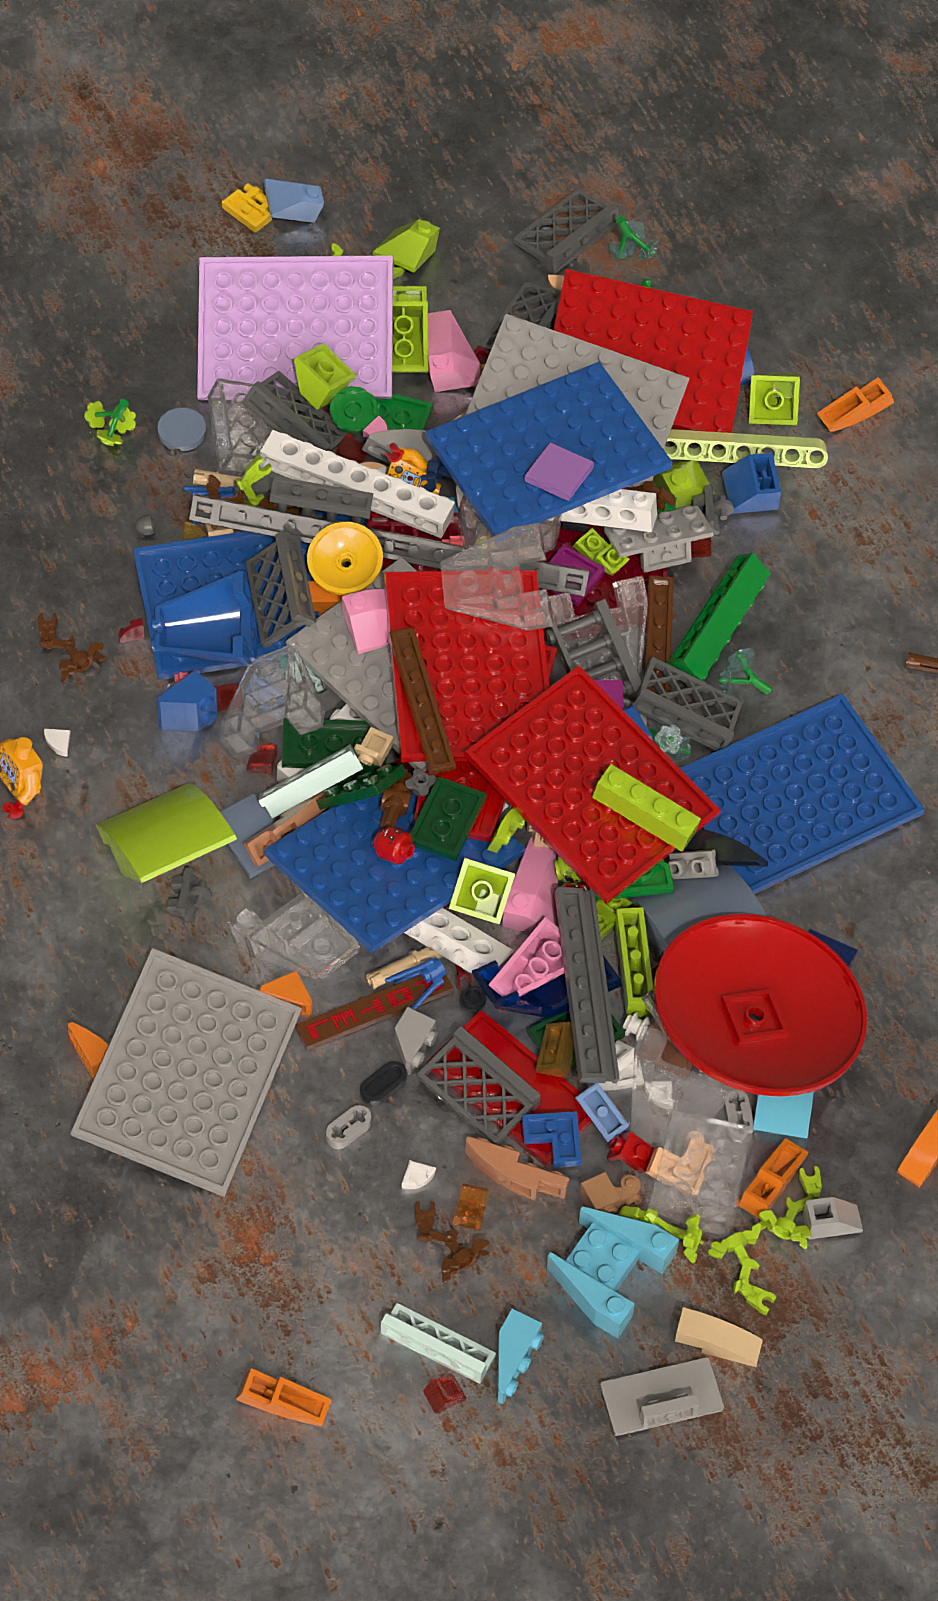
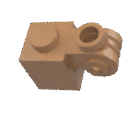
[579,1172,642,1215]

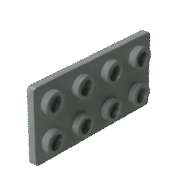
[604,506,714,573]
[600,1357,724,1436]

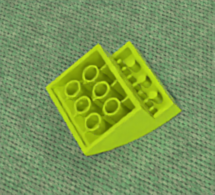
[392,286,429,373]
[96,783,237,883]

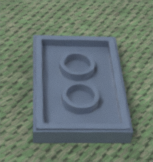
[220,794,275,879]

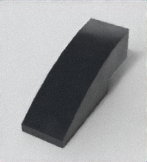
[686,830,768,867]

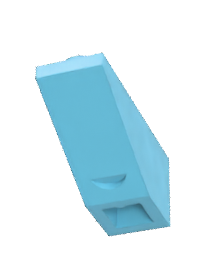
[497,1309,544,1404]

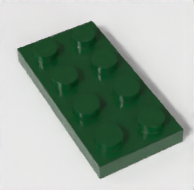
[282,718,387,771]

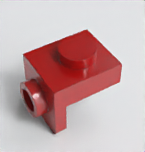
[607,1131,655,1173]

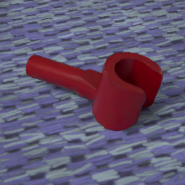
[455,964,472,990]

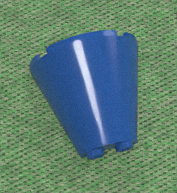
[151,571,258,665]

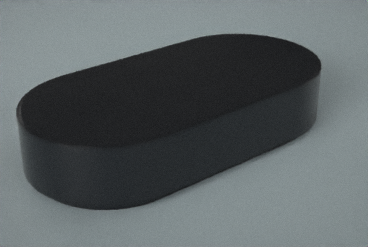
[360,1061,407,1106]

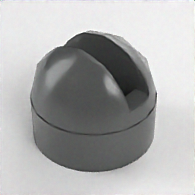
[136,514,155,535]

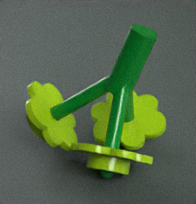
[84,399,136,446]

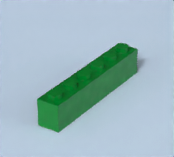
[667,553,771,684]

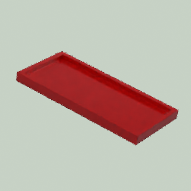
[426,1010,593,1168]

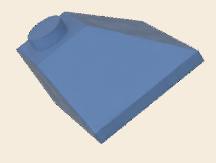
[263,179,324,223]

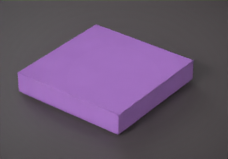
[525,442,594,501]

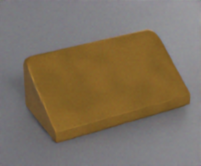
[535,1022,575,1077]

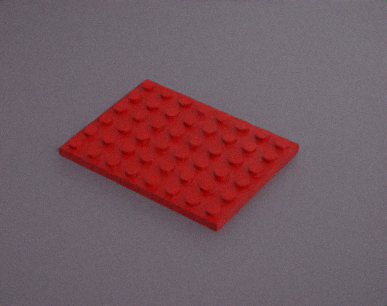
[553,269,753,433]
[384,570,549,762]
[464,665,721,904]

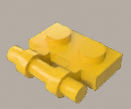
[222,183,272,233]

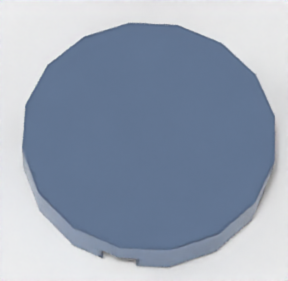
[158,408,206,451]

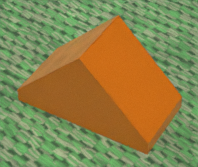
[260,971,313,1018]

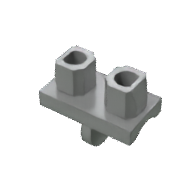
[668,849,719,880]

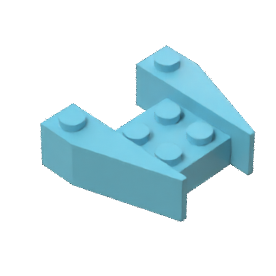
[547,1207,679,1339]

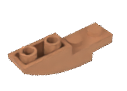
[243,790,332,866]
[465,1136,570,1200]

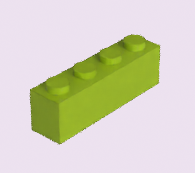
[592,764,701,852]
[615,907,655,1018]

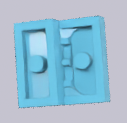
[753,1091,814,1139]

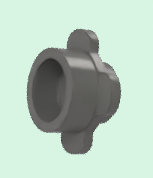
[405,768,436,796]

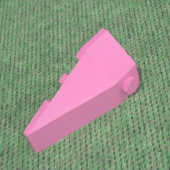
[428,310,481,392]
[342,589,390,654]
[502,837,558,934]
[489,917,565,1002]

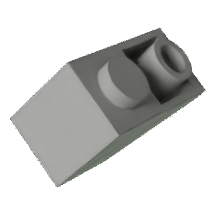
[394,1007,438,1075]
[803,1197,863,1240]

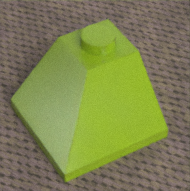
[372,219,440,272]
[294,343,357,410]
[749,372,800,425]
[653,460,715,509]
[449,858,515,924]

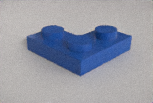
[522,1112,582,1168]

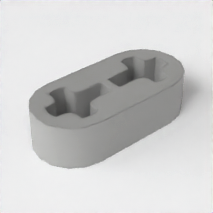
[723,1089,754,1141]
[326,1105,371,1149]

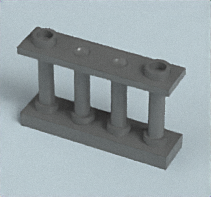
[270,476,374,527]
[545,599,642,700]

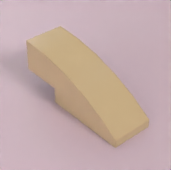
[675,1307,763,1367]

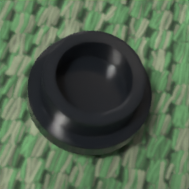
[460,986,486,1012]

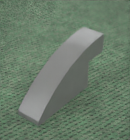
[362,429,437,465]

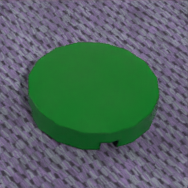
[330,386,378,434]

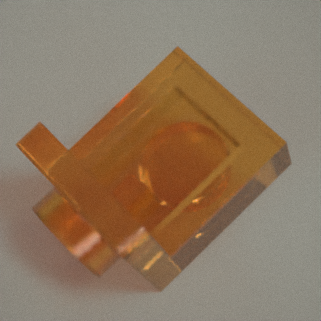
[453,1183,489,1231]

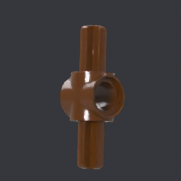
[380,769,412,829]

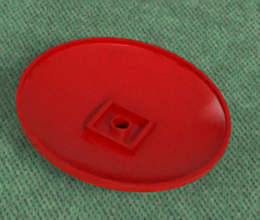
[654,914,867,1097]

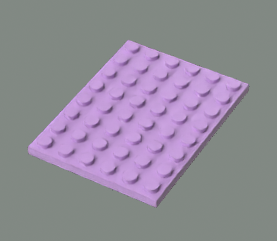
[197,256,393,401]

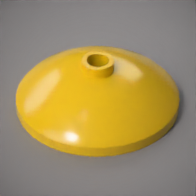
[307,522,383,595]

